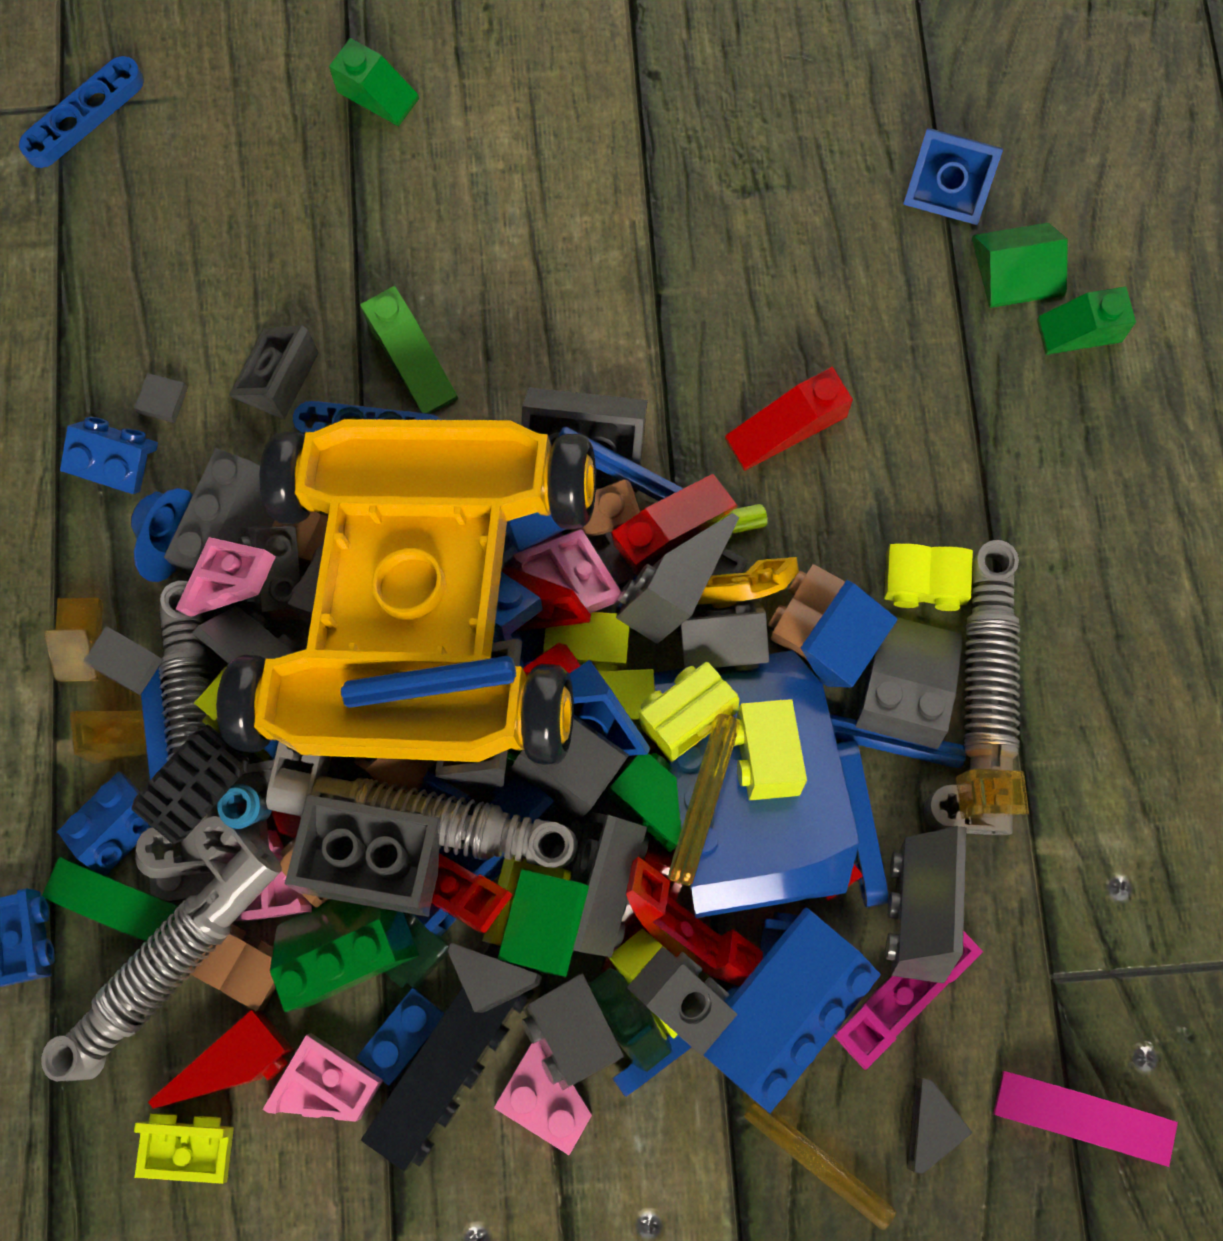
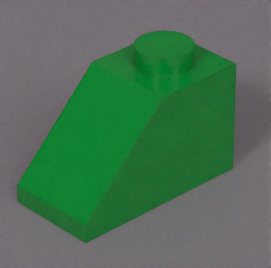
[329,38,419,127]
[1037,286,1136,355]
[605,753,682,853]

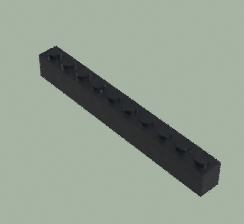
[361,773,635,1171]

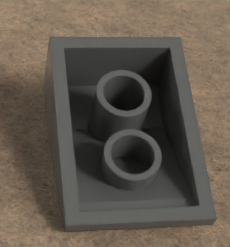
[616,513,739,644]
[855,617,963,749]

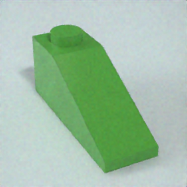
[360,286,458,414]

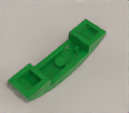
[42,857,179,942]

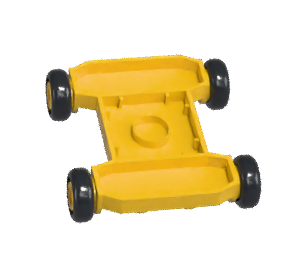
[216,419,596,765]

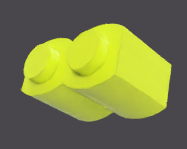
[884,544,973,611]

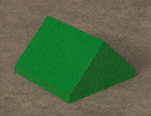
[972,222,1068,308]
[498,869,589,977]

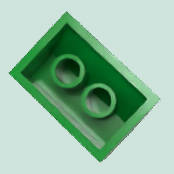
[270,899,420,1012]

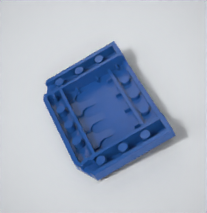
[654,650,859,918]

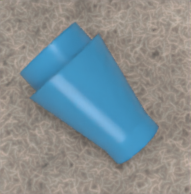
[217,784,272,829]

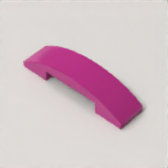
[833,931,983,1070]
[993,1071,1178,1167]

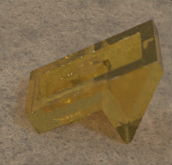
[45,597,103,681]

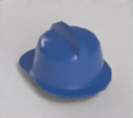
[131,488,193,582]

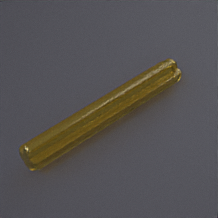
[668,714,740,886]
[744,1101,897,1230]

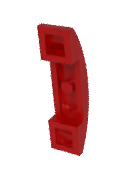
[432,853,512,933]
[626,857,763,987]

